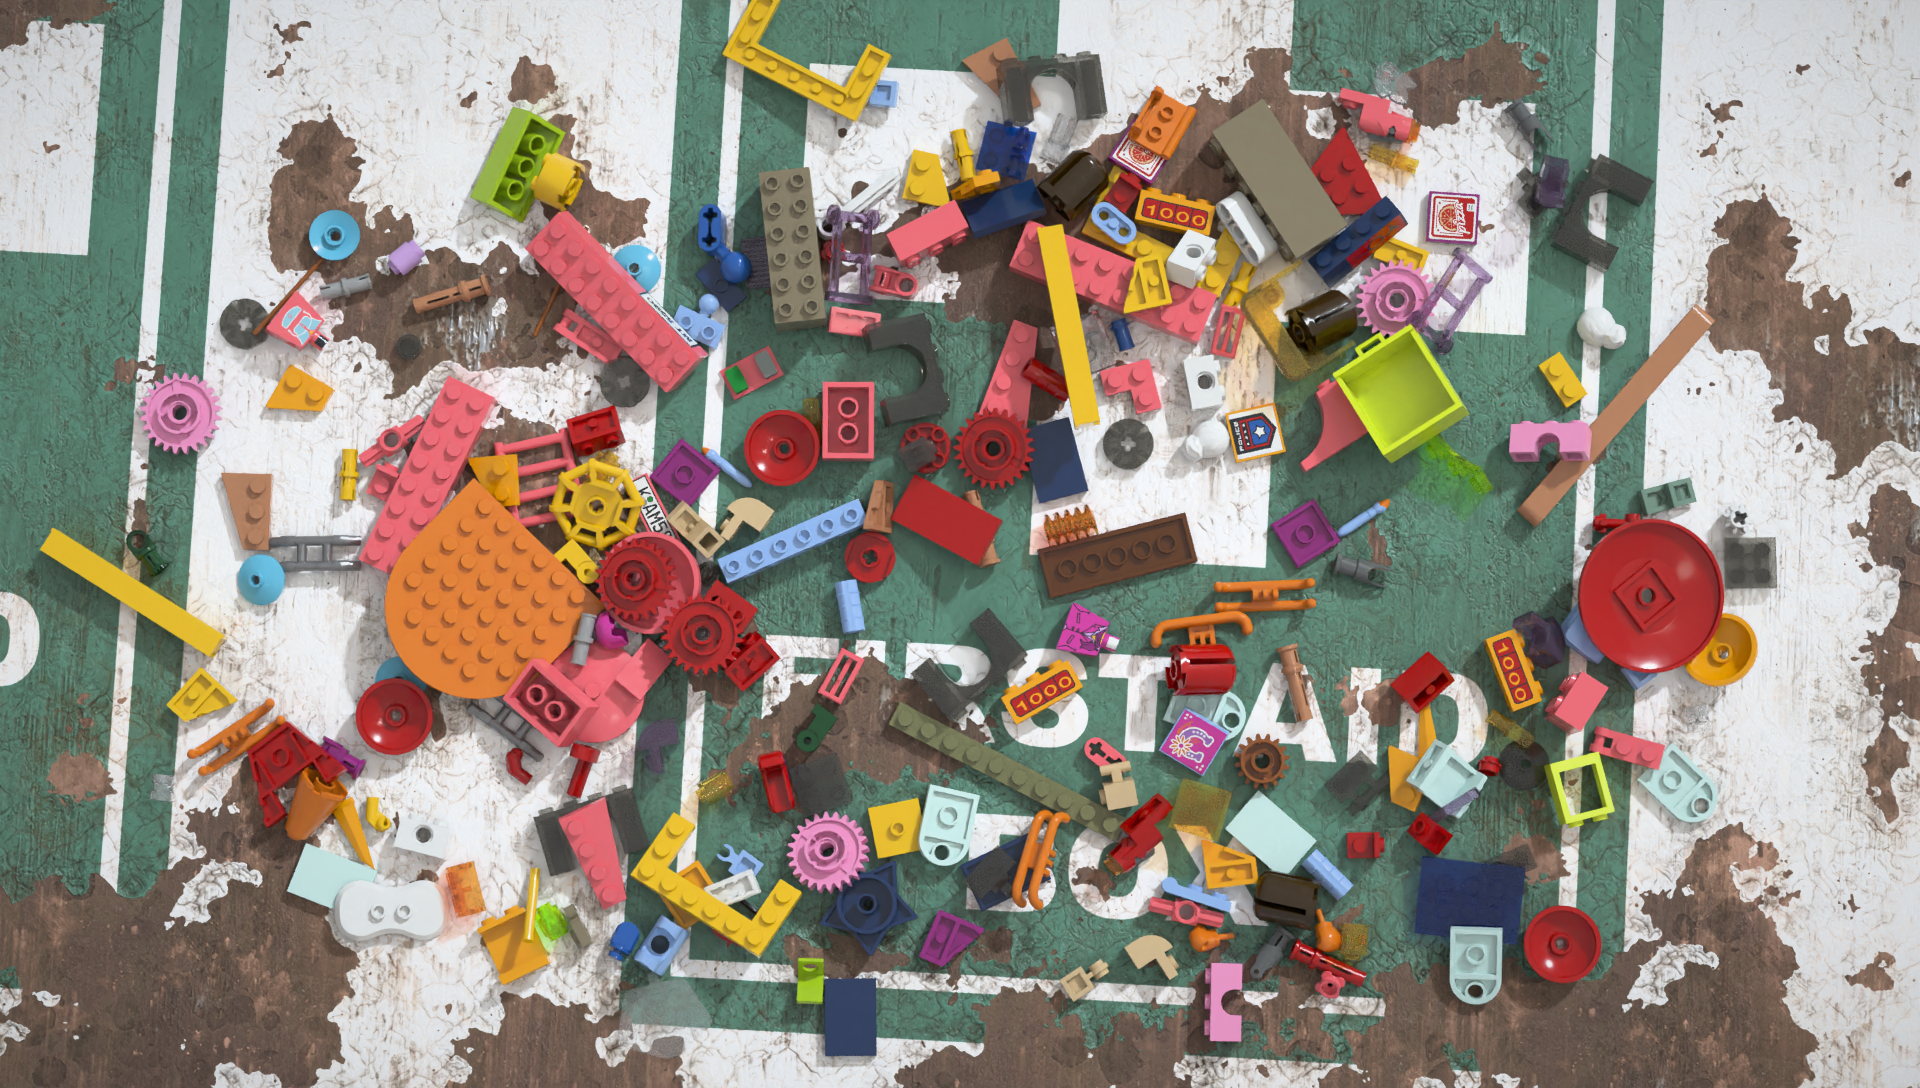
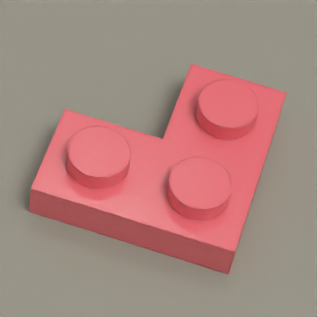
[1099,359,1162,415]

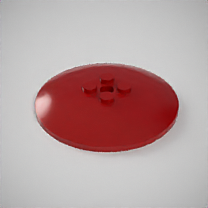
[1577,519,1724,673]

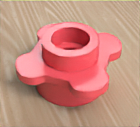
[1315,971,1345,999]

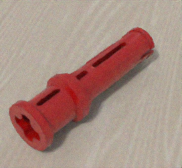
[1288,938,1366,988]

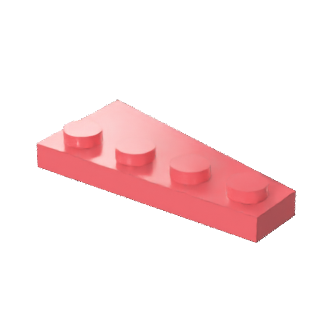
[559,797,627,910]

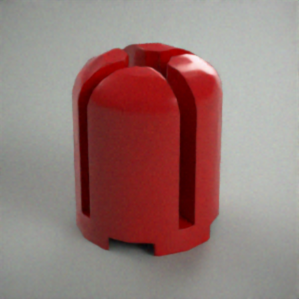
[1165,644,1236,696]

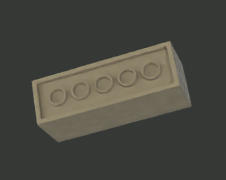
[1208,99,1348,266]
[758,167,828,332]

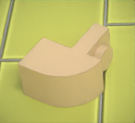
[720,498,776,543]
[665,500,725,559]
[1124,935,1179,980]

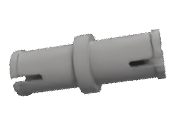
[319,273,373,302]
[570,613,597,666]

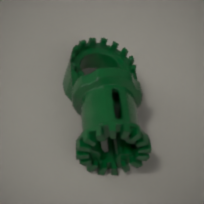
[126,530,170,578]

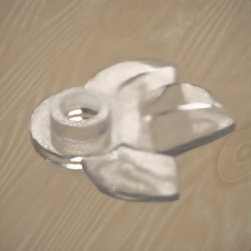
[1373,62,1417,105]

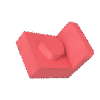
[366,462,400,502]

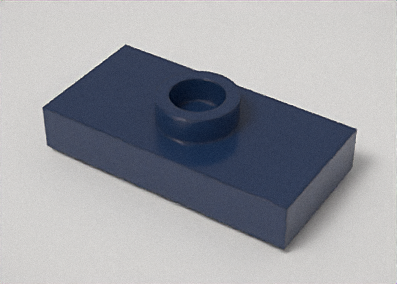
[696,258,747,314]

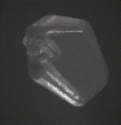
[619,972,712,1058]

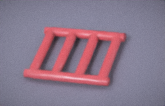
[494,427,580,528]

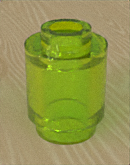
[535,902,569,942]

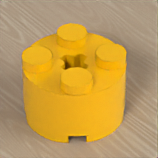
[530,153,585,212]

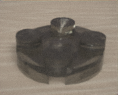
[219,298,271,350]
[599,356,650,408]
[1103,419,1154,470]

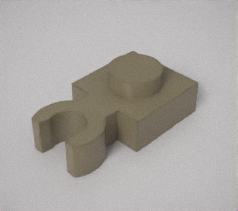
[563,904,594,948]

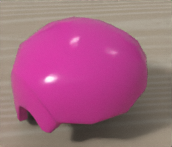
[594,611,629,649]

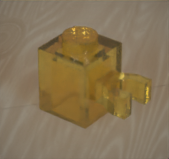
[1339,923,1369,961]

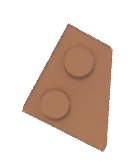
[863,480,894,534]

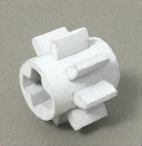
[1722,503,1755,535]

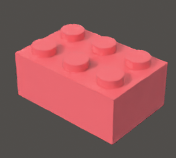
[886,199,969,269]
[822,382,875,462]
[503,658,599,747]
[1544,671,1608,735]

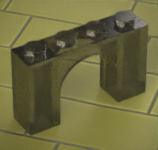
[996,51,1108,128]
[1550,153,1654,274]
[861,313,950,427]
[910,608,1028,722]
[533,785,651,877]

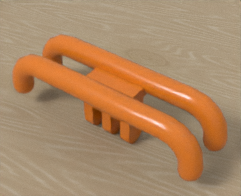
[1213,578,1316,613]
[1150,611,1253,648]
[187,698,286,776]
[1012,810,1070,910]

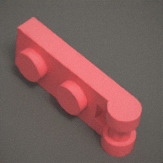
[553,308,624,367]
[1589,726,1666,771]

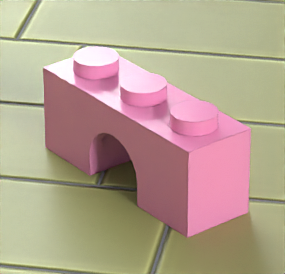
[1509,420,1592,462]
[1204,963,1242,1042]

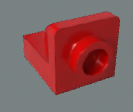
[1103,172,1143,215]
[1407,812,1453,856]
[1346,832,1384,858]

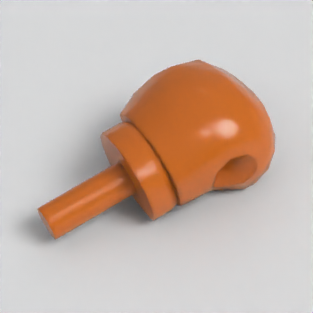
[1314,909,1341,952]
[1189,924,1234,952]

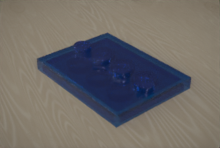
[1414,856,1525,945]

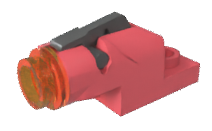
[1337,88,1421,144]

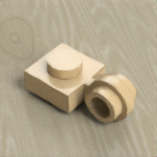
[1059,959,1109,1002]

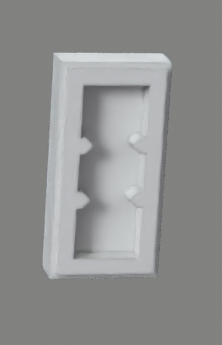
[704,868,761,906]

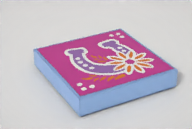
[1159,706,1229,776]

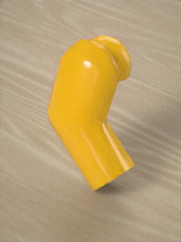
[366,797,391,832]

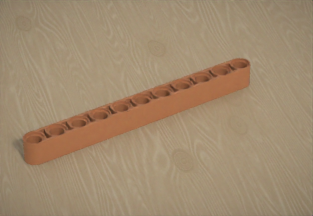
[1516,304,1715,528]

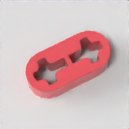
[1084,737,1126,774]

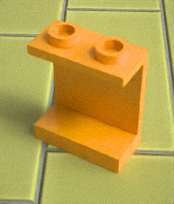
[477,905,552,985]

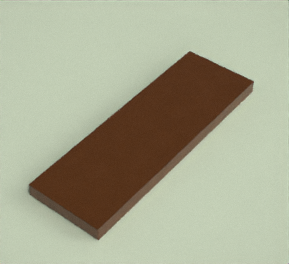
[1037,512,1198,599]

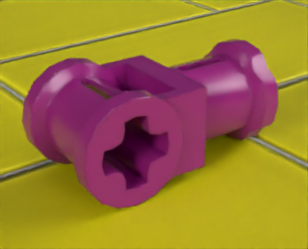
[321,736,367,781]

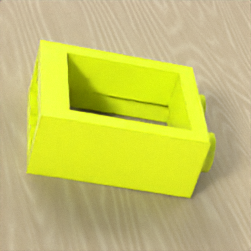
[1544,752,1615,828]

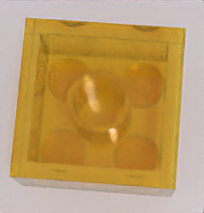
[1167,778,1232,842]

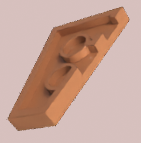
[962,38,1041,117]
[221,473,273,551]

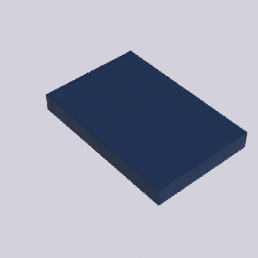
[961,179,1047,239]
[1025,417,1089,504]
[960,833,1051,912]
[825,978,877,1056]

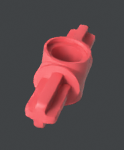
[358,415,425,467]
[1148,896,1224,928]

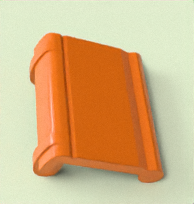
[1128,85,1197,160]

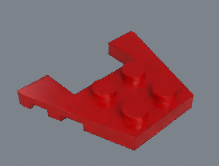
[247,721,348,828]

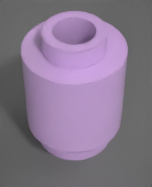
[387,239,425,276]

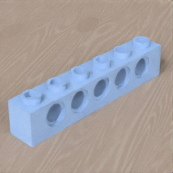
[718,499,866,585]

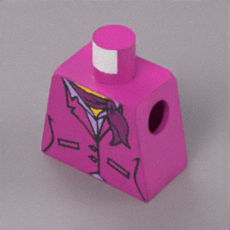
[1056,602,1120,657]

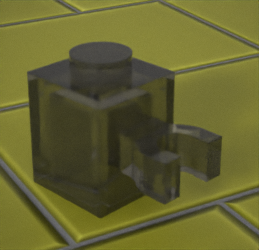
[897,436,939,475]

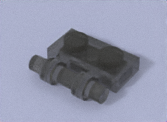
[1323,750,1390,817]

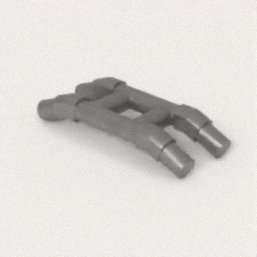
[269,535,361,572]
[466,694,544,763]

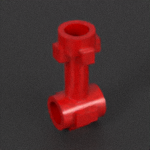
[1593,514,1641,533]

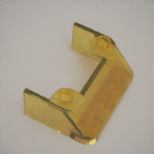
[1240,259,1356,382]

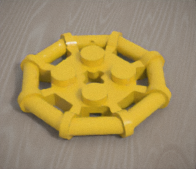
[549,458,645,551]

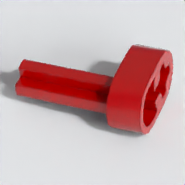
[567,742,601,798]

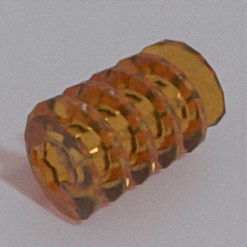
[1043,504,1099,547]

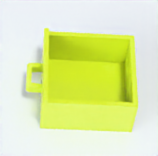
[1333,324,1469,463]

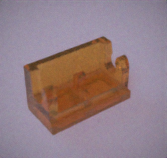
[444,861,486,919]

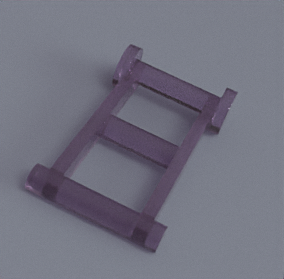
[824,204,880,306]
[1406,247,1493,355]

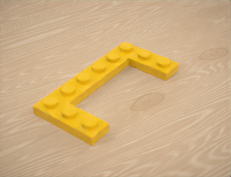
[722,0,892,123]
[1082,165,1241,299]
[631,812,802,958]

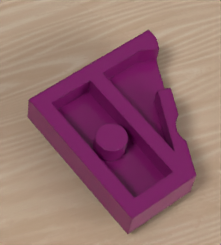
[919,909,984,967]

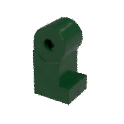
[796,703,839,752]

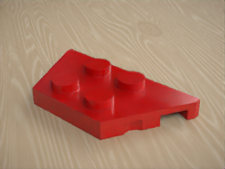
[1311,127,1382,216]

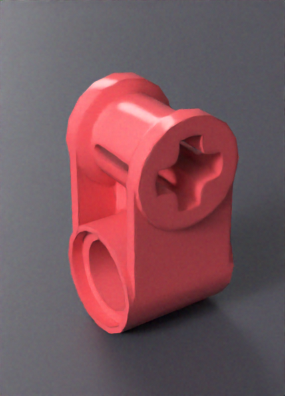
[868,265,919,300]

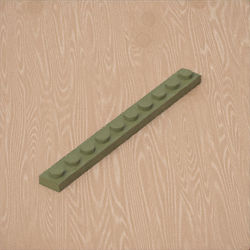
[888,702,1127,842]

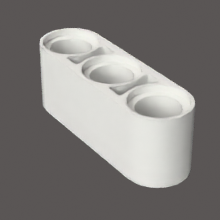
[1216,191,1278,265]

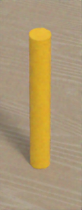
[523,868,540,943]

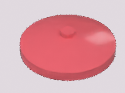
[599,532,701,634]
[551,640,646,743]

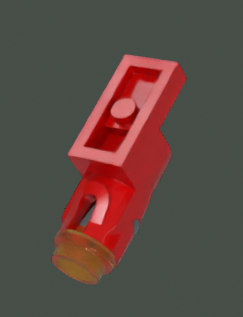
[1103,793,1173,877]

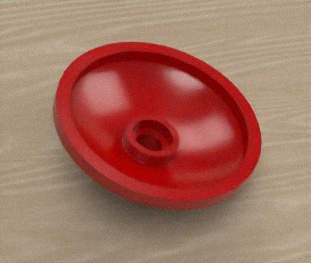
[744,410,821,486]
[356,678,433,755]
[1523,905,1601,983]

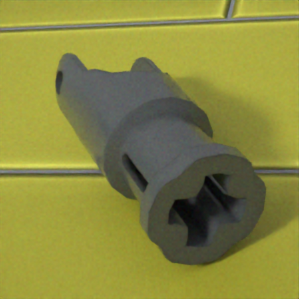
[1503,97,1554,154]
[1332,552,1393,588]
[1250,924,1296,979]

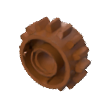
[1234,733,1290,789]

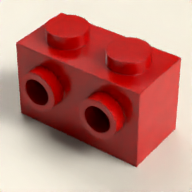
[703,580,759,636]
[1390,651,1455,714]

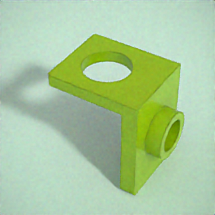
[797,958,824,1004]

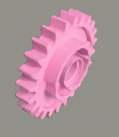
[1355,260,1437,337]
[140,373,223,455]
[787,812,870,894]

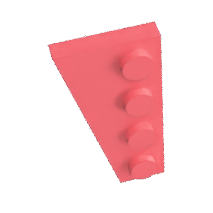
[979,320,1038,429]

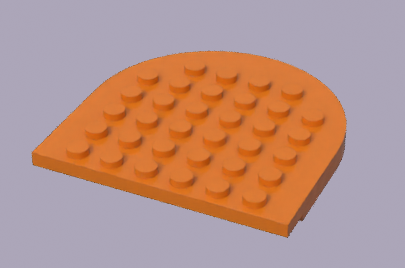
[384,478,605,699]

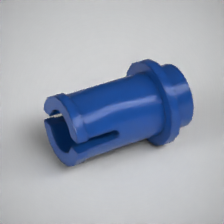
[1110,318,1135,352]

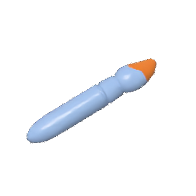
[701,447,752,488]
[1337,499,1390,537]

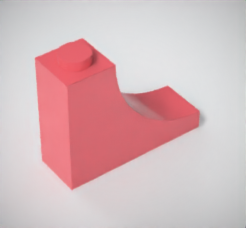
[1299,379,1369,473]

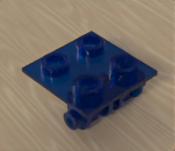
[975,120,1037,181]

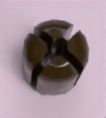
[1037,149,1110,222]
[1284,290,1358,356]
[1252,870,1321,931]

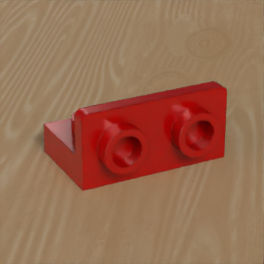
[566,405,626,457]
[720,631,781,692]

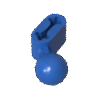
[698,204,752,283]

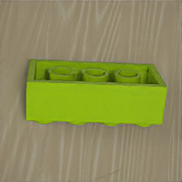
[470,107,566,223]

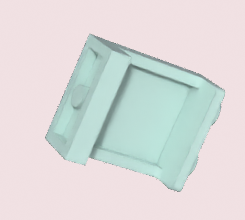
[1406,739,1487,819]

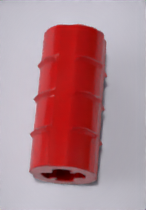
[1020,357,1069,402]

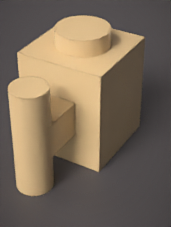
[1098,761,1138,811]

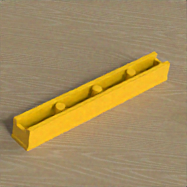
[1037,224,1100,430]
[40,528,229,658]

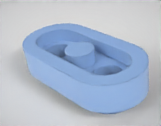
[1091,202,1136,245]

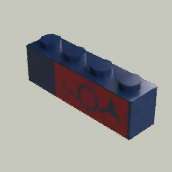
[1307,196,1408,289]

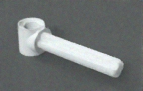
[817,168,901,241]

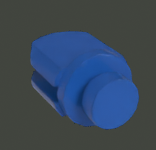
[608,922,639,962]

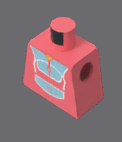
[265,291,330,351]

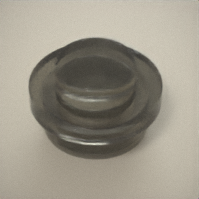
[396,334,422,360]
[699,562,720,587]

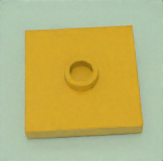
[868,798,922,859]

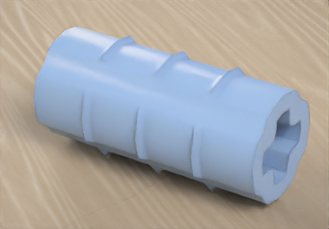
[835,579,865,634]
[1301,849,1353,901]

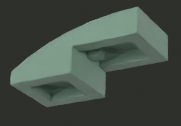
[1637,477,1697,516]

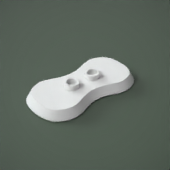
[335,880,449,941]

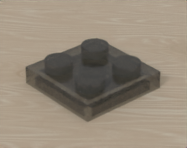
[1723,537,1777,589]

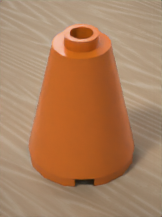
[285,767,348,841]

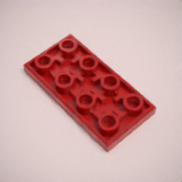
[891,474,1003,566]

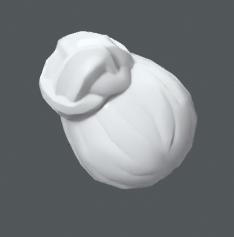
[1577,307,1626,349]
[1181,419,1230,462]

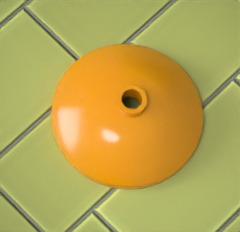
[1684,613,1758,687]

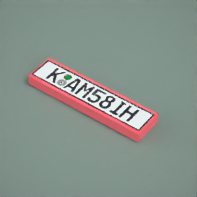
[632,473,682,542]

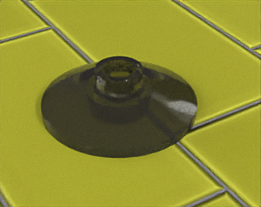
[1498,739,1549,790]

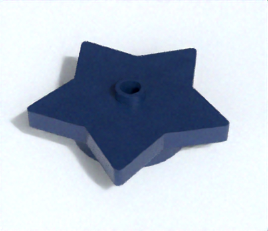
[820,861,918,956]

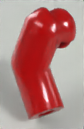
[505,748,533,786]

